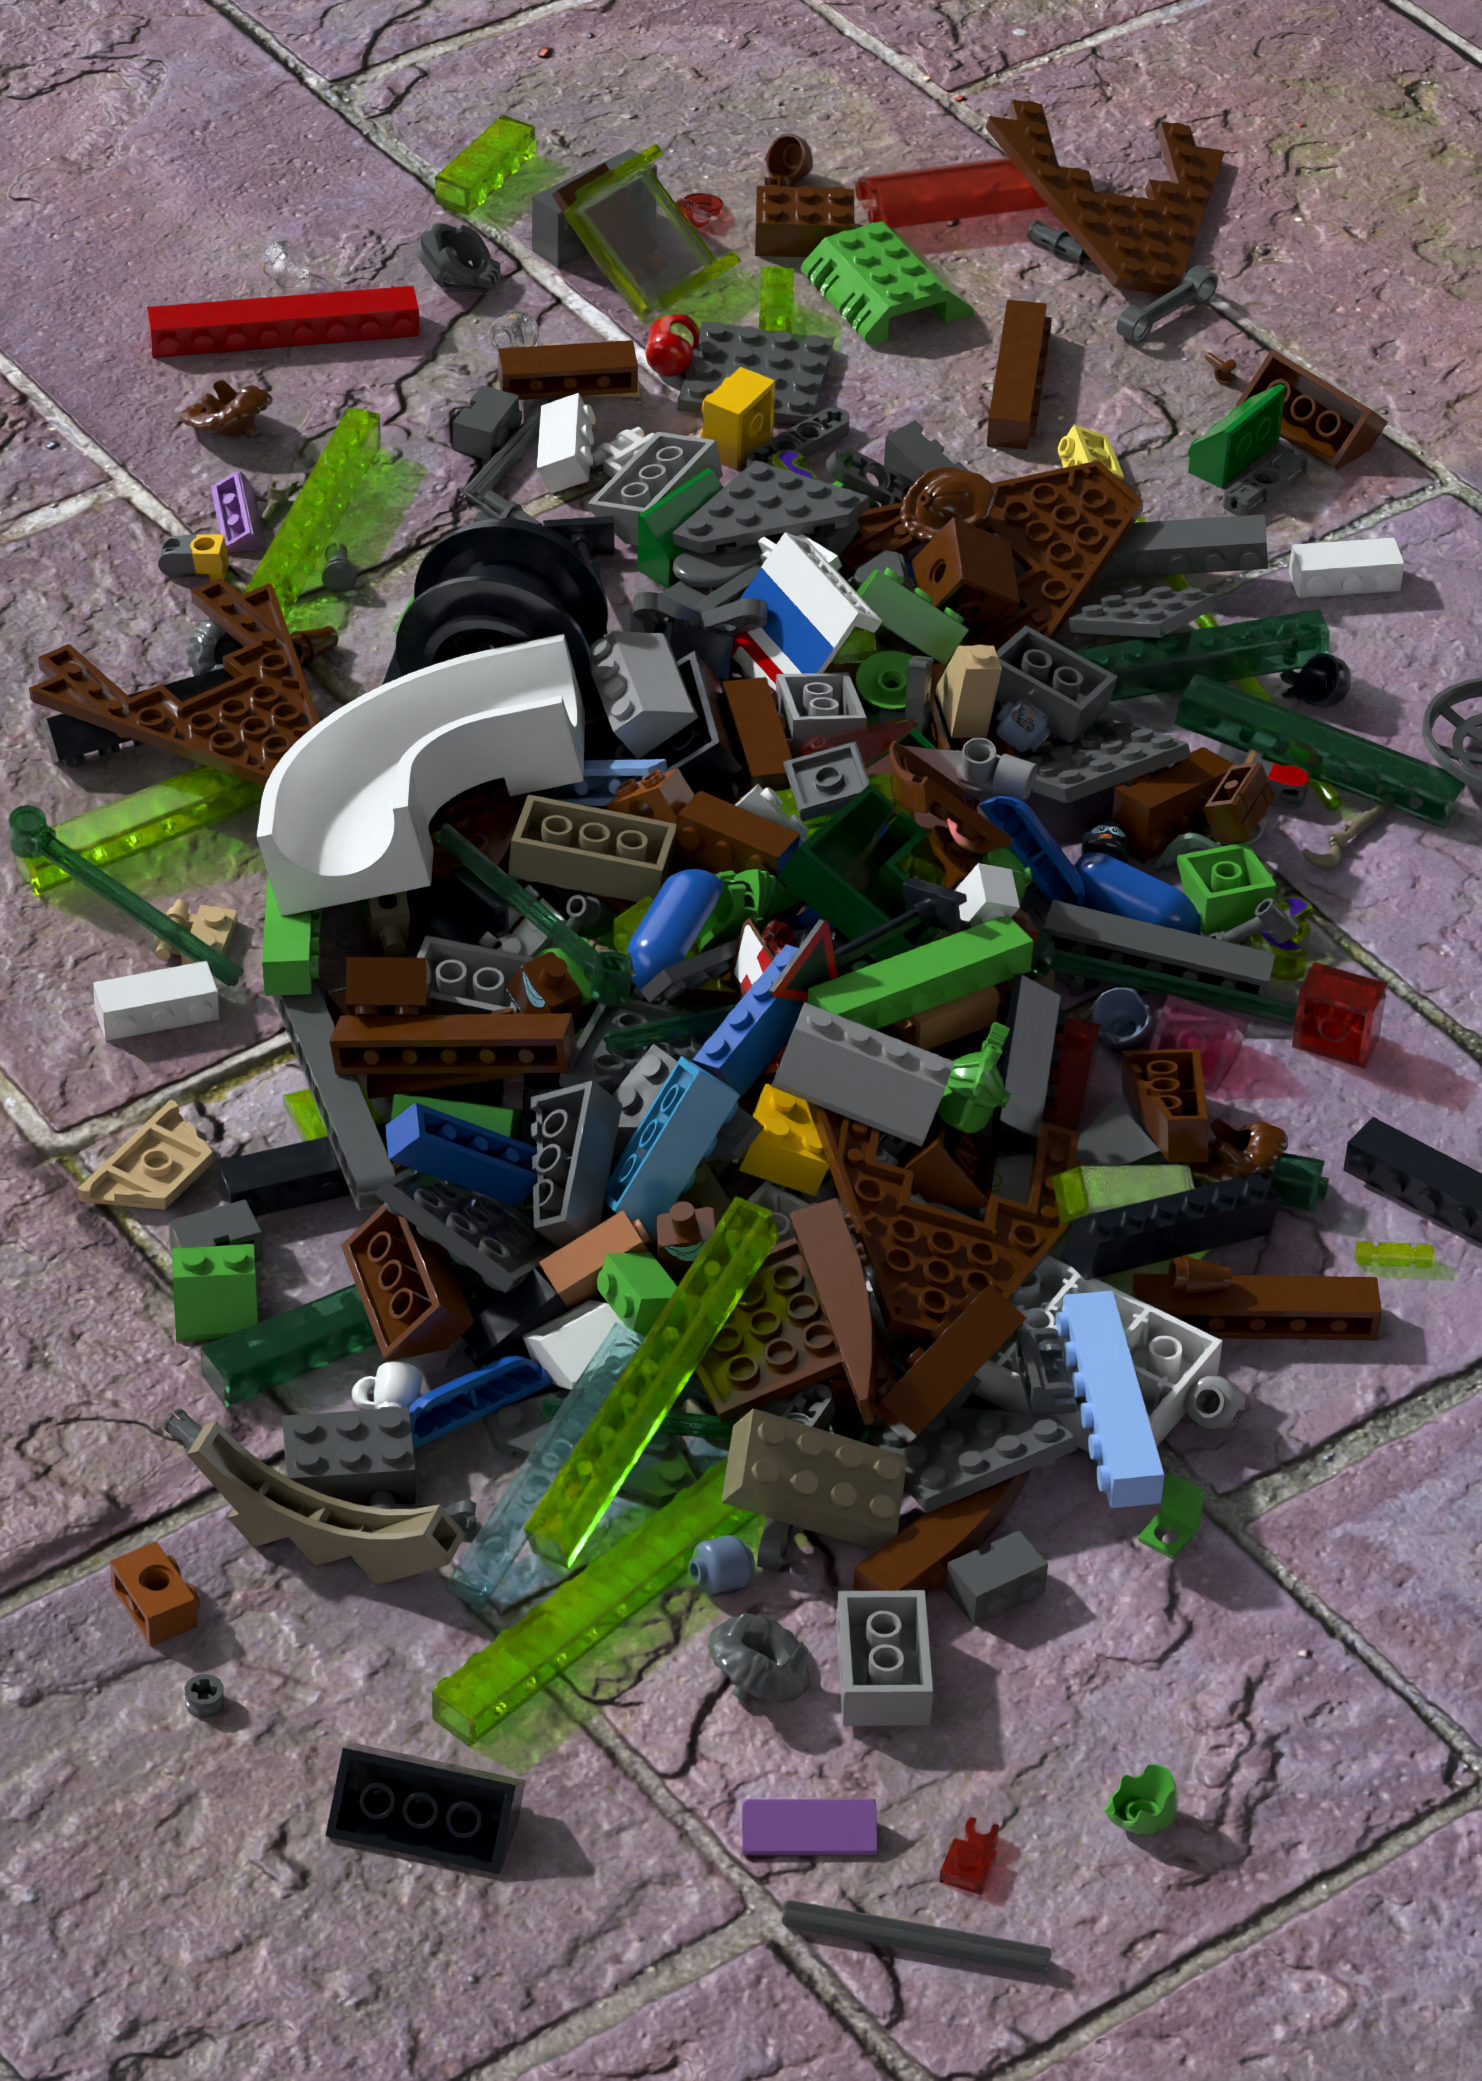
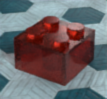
[1292,962,1388,1069]

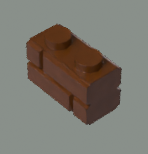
[1203,762,1275,844]

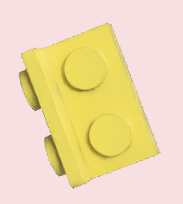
[1057,425,1124,481]

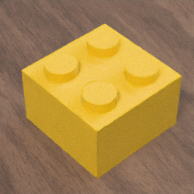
[700,367,775,470]
[739,1084,829,1196]

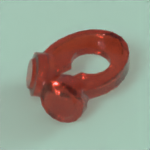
[673,193,723,227]
[761,919,794,956]

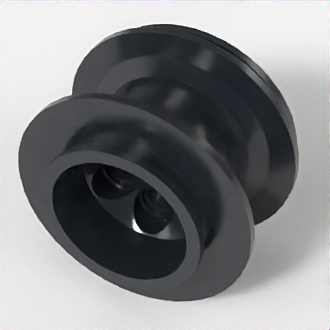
[396,518,608,701]

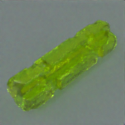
[1354,1241,1434,1268]

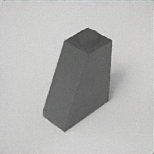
[1076,1102,1160,1205]

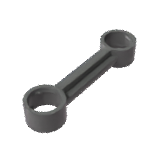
[1116,265,1218,344]

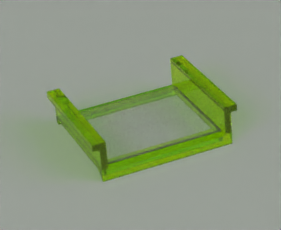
[563,143,741,321]

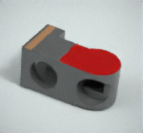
[1243,749,1309,809]

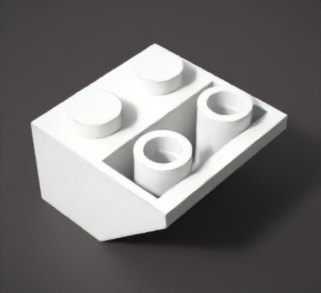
[522,1299,644,1392]

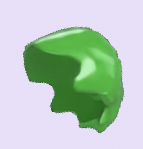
[1104,1764,1178,1835]

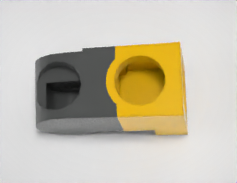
[158,534,230,582]

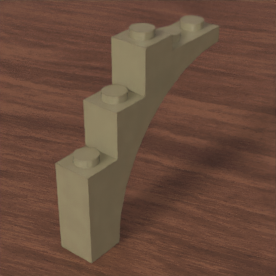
[187,1421,466,1586]

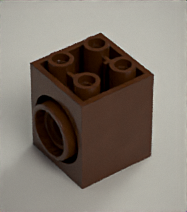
[912,517,1020,642]

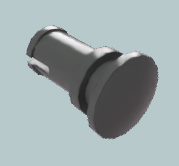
[322,542,357,592]

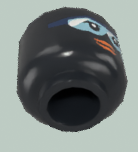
[1081,820,1131,864]

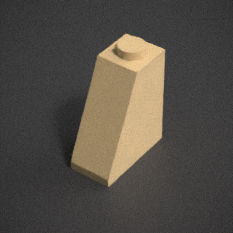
[936,645,1002,738]

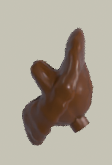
[178,380,273,439]
[900,467,996,543]
[1179,1117,1288,1184]

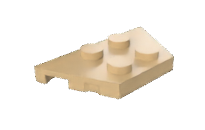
[77,1099,213,1210]

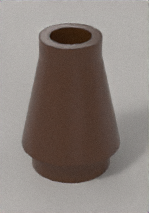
[290,626,338,666]
[1168,1255,1231,1296]

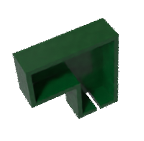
[777,784,942,963]

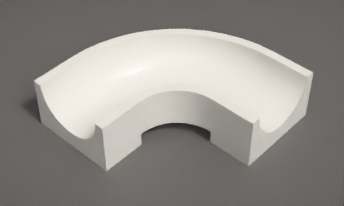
[257,634,585,916]

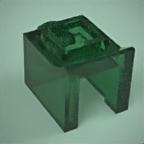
[1270,1153,1329,1211]

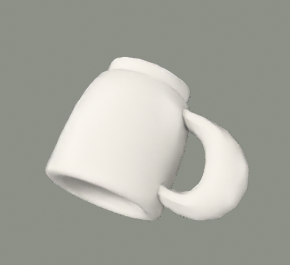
[351,1361,422,1410]

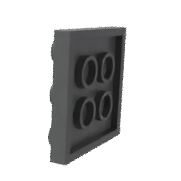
[1069,585,1217,638]

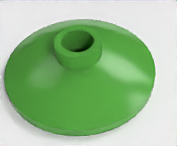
[856,651,914,711]

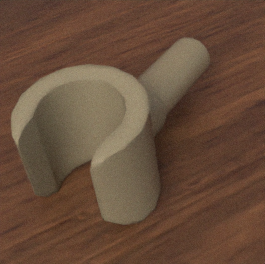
[260,481,289,524]

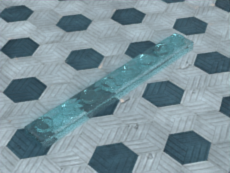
[445,1322,652,1610]

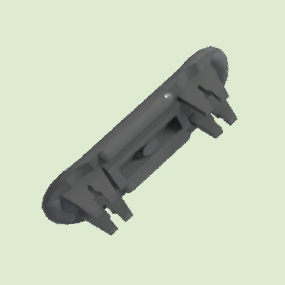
[673,532,809,593]

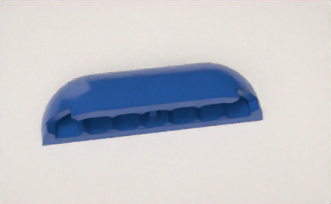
[979,796,1085,907]
[1073,852,1201,935]
[627,869,724,992]
[409,1356,553,1450]

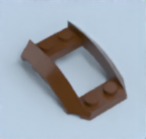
[889,740,1014,854]

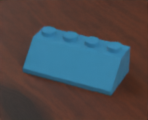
[604,1056,740,1235]

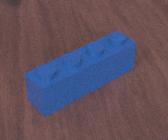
[692,945,807,1100]
[385,1102,538,1205]

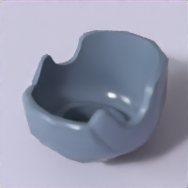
[1092,987,1152,1050]

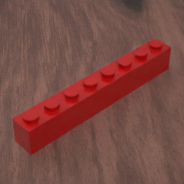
[147,286,419,358]

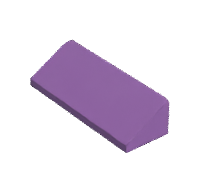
[211,470,266,554]
[741,1799,877,1855]

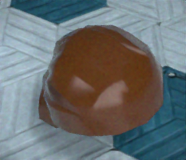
[764,133,813,187]

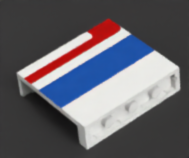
[731,532,882,691]

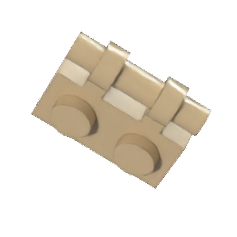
[155,899,238,971]

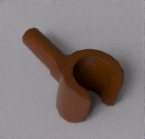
[1205,352,1237,385]

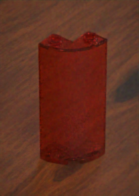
[855,157,1052,229]

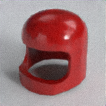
[645,314,700,377]

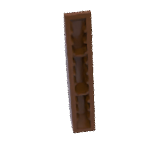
[789,1198,877,1426]
[853,1469,1032,1596]

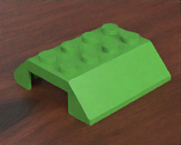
[801,221,974,344]

